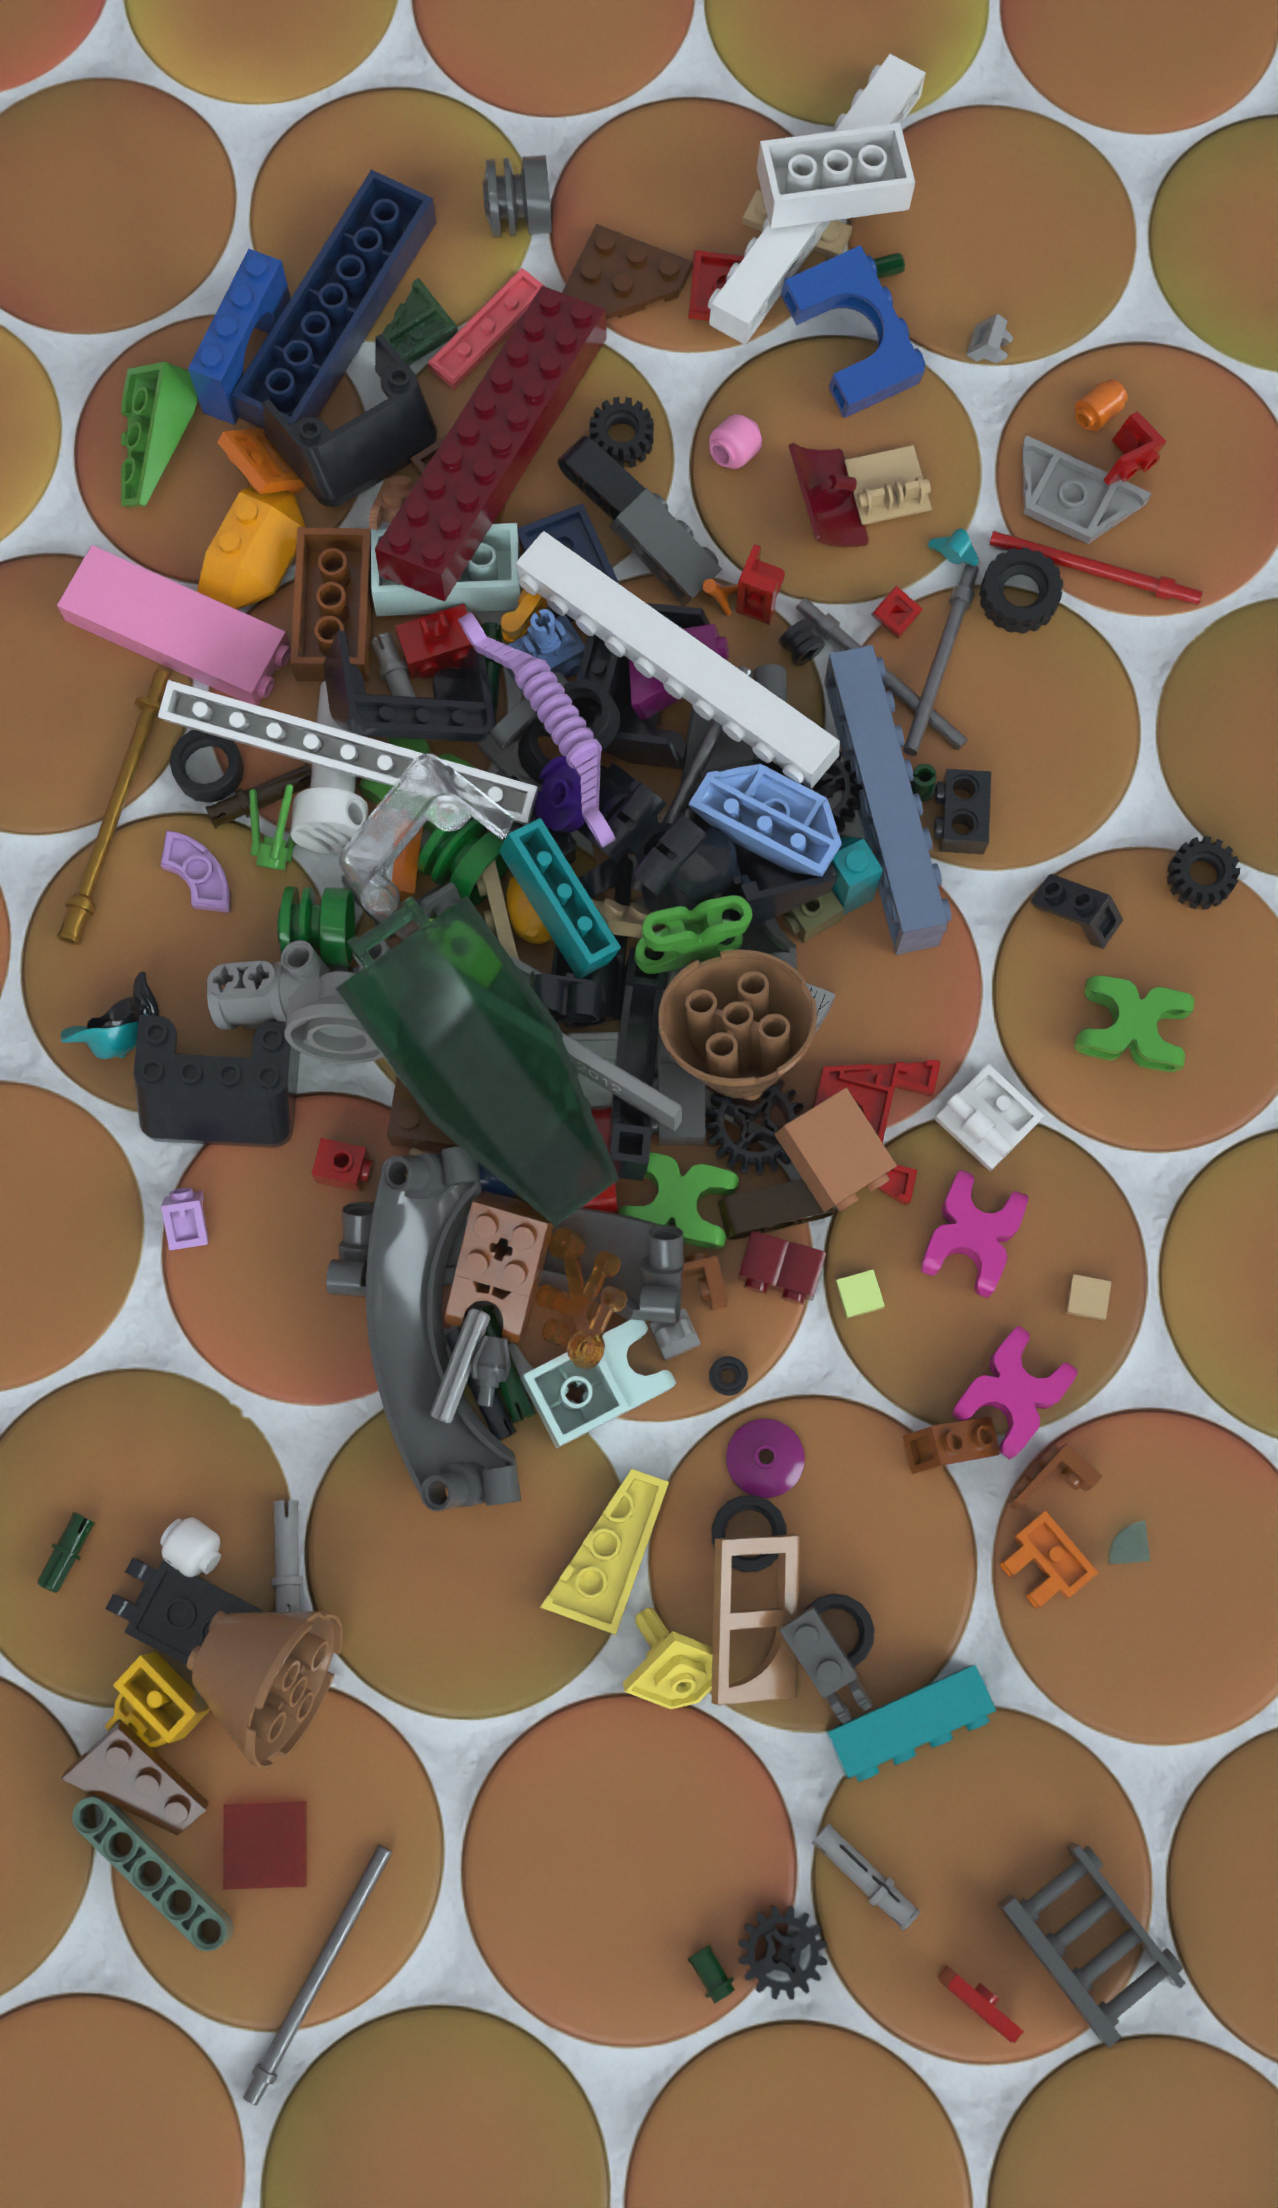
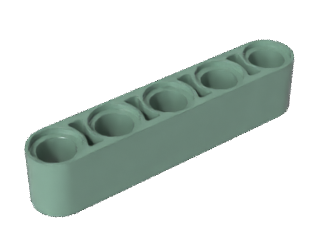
[72,1796,233,1952]

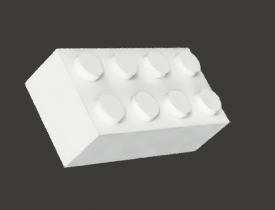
[757,123,915,229]

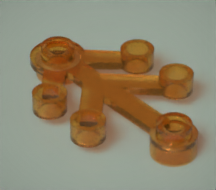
[536,1227,627,1370]

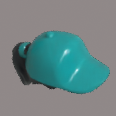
[60,972,159,1060]

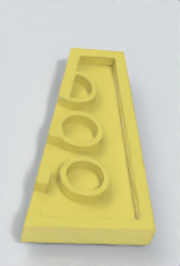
[540,1469,669,1635]

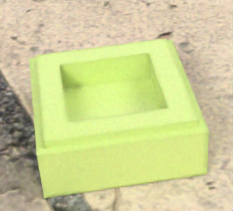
[835,1269,885,1319]

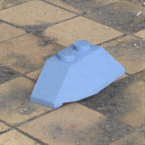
[688,764,842,877]

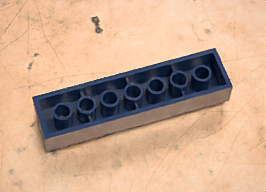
[231,169,436,429]

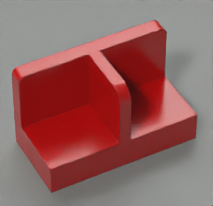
[736,544,785,625]

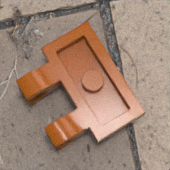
[999,1510,1098,1609]

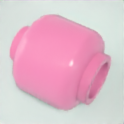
[709,414,762,469]

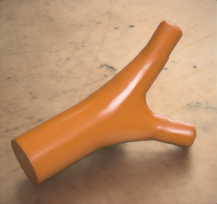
[702,579,738,616]

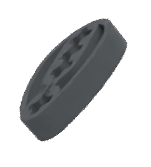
[490,671,569,748]

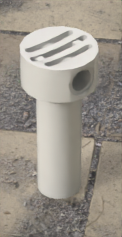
[290,681,368,854]

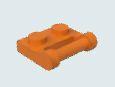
[217,428,305,494]

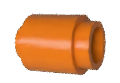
[1075,379,1128,431]

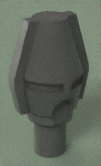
[471,1335,511,1407]

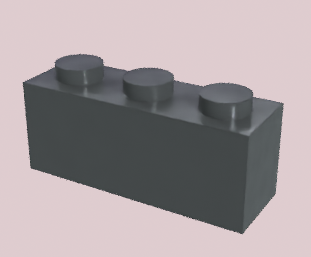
[609,488,722,606]

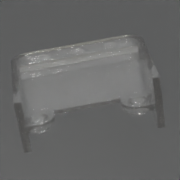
[339,754,515,948]

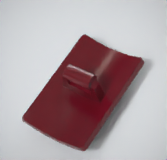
[788,443,869,547]

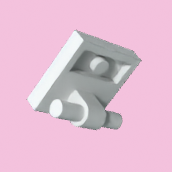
[934,1064,1044,1172]

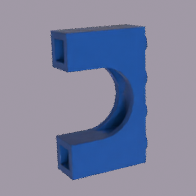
[780,245,925,418]
[188,249,291,425]

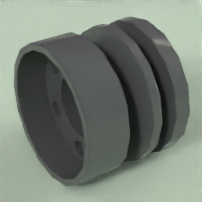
[482,155,552,238]

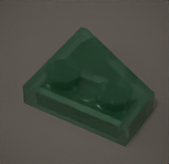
[382,278,458,366]

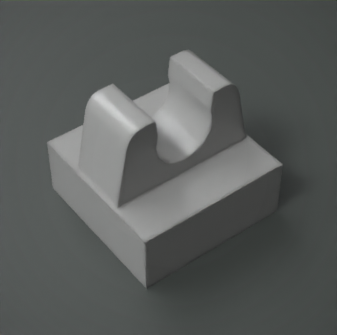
[966,314,1013,363]
[649,1308,701,1361]

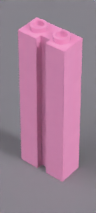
[57,545,291,706]

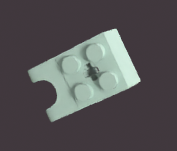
[521,1320,677,1449]

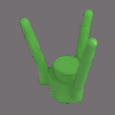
[249,784,296,871]

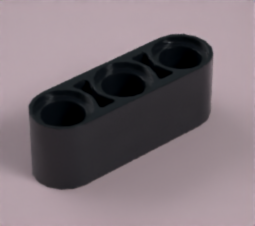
[557,436,645,521]

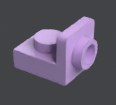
[161,1188,209,1250]

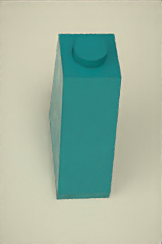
[832,836,883,915]

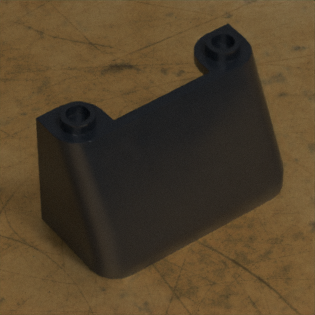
[695,758,837,929]

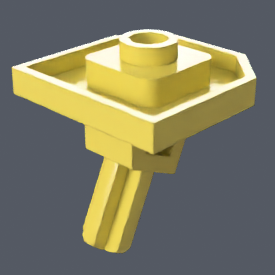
[623,1607,713,1709]

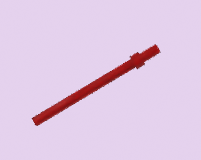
[989,531,1203,605]

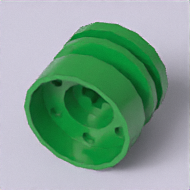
[417,807,509,908]
[277,886,355,967]

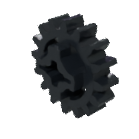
[738,1905,827,2000]

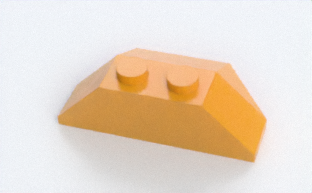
[197,486,306,610]

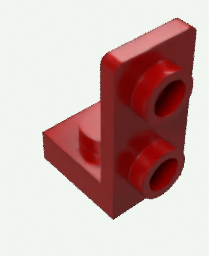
[1103,411,1167,486]

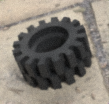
[589,397,654,468]
[1167,836,1240,910]

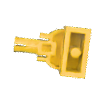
[104,1652,211,1748]

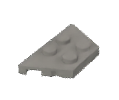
[1022,435,1152,544]

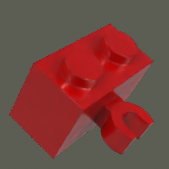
[395,604,471,679]

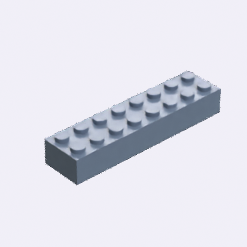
[824,645,951,955]

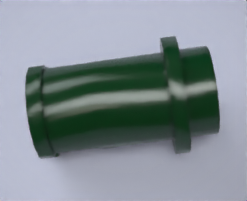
[910,764,937,802]
[687,1945,735,2004]

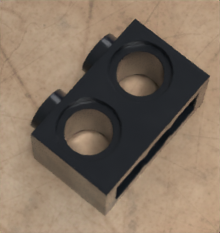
[934,769,991,854]

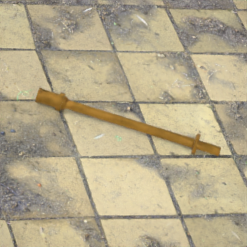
[56,669,170,945]

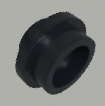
[709,1356,748,1396]

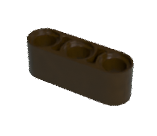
[717,1179,835,1240]

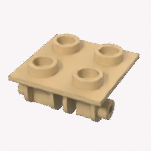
[844,445,932,525]

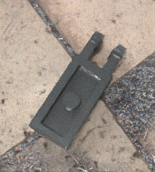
[779,1606,873,1724]

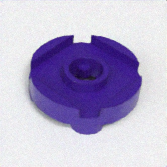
[534,756,585,833]

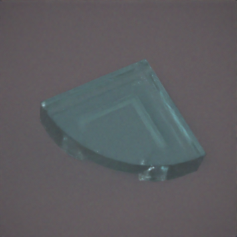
[1108,1521,1150,1565]

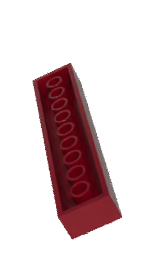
[375,286,607,602]

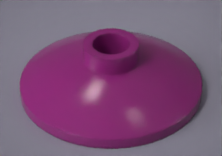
[726,1419,805,1498]

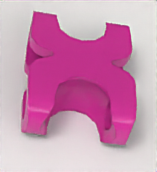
[920,1169,1028,1298]
[951,1325,1078,1460]

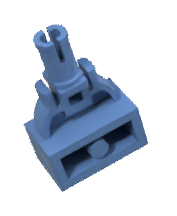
[506,609,585,698]

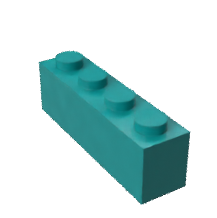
[499,818,621,979]
[825,1665,997,1782]

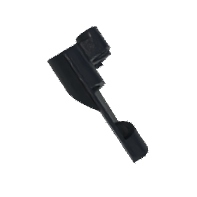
[527,853,633,1028]

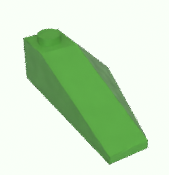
[121,362,199,508]

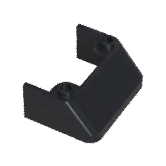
[263,334,437,507]

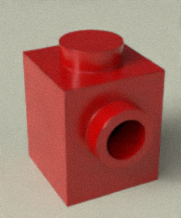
[311,1138,374,1192]

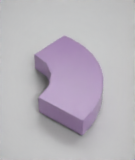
[161,831,231,913]

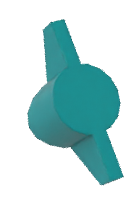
[927,529,979,567]

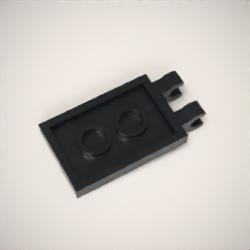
[105,1558,266,1665]

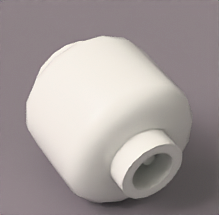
[160,1517,221,1577]

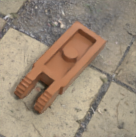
[369,475,417,530]

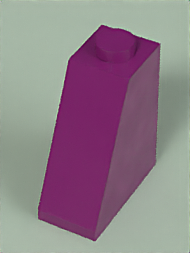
[629,624,729,720]

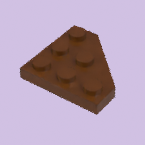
[562,224,692,319]

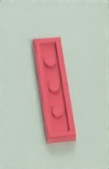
[427,268,546,390]

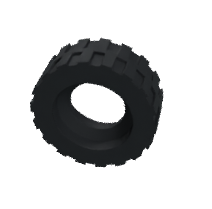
[979,548,1063,634]

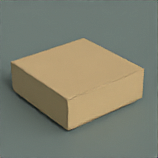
[1065,1274,1112,1321]

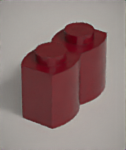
[738,1231,826,1305]

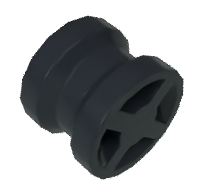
[779,620,825,666]

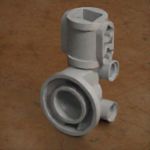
[207,934,413,1064]

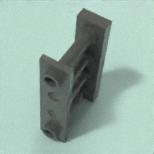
[997,1843,1186,2048]

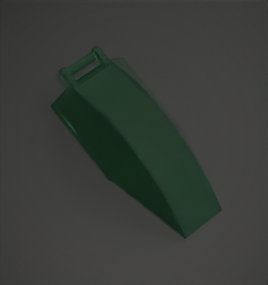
[335,896,619,1226]

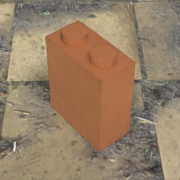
[774,1087,897,1213]

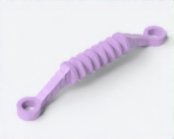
[458,612,616,848]

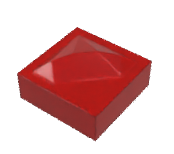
[871,585,923,638]

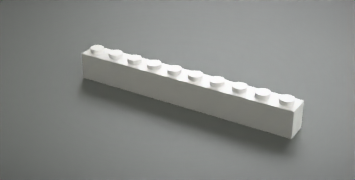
[708,54,926,345]
[515,531,840,789]
[158,680,539,825]

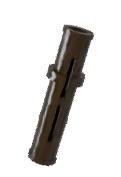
[205,763,312,829]

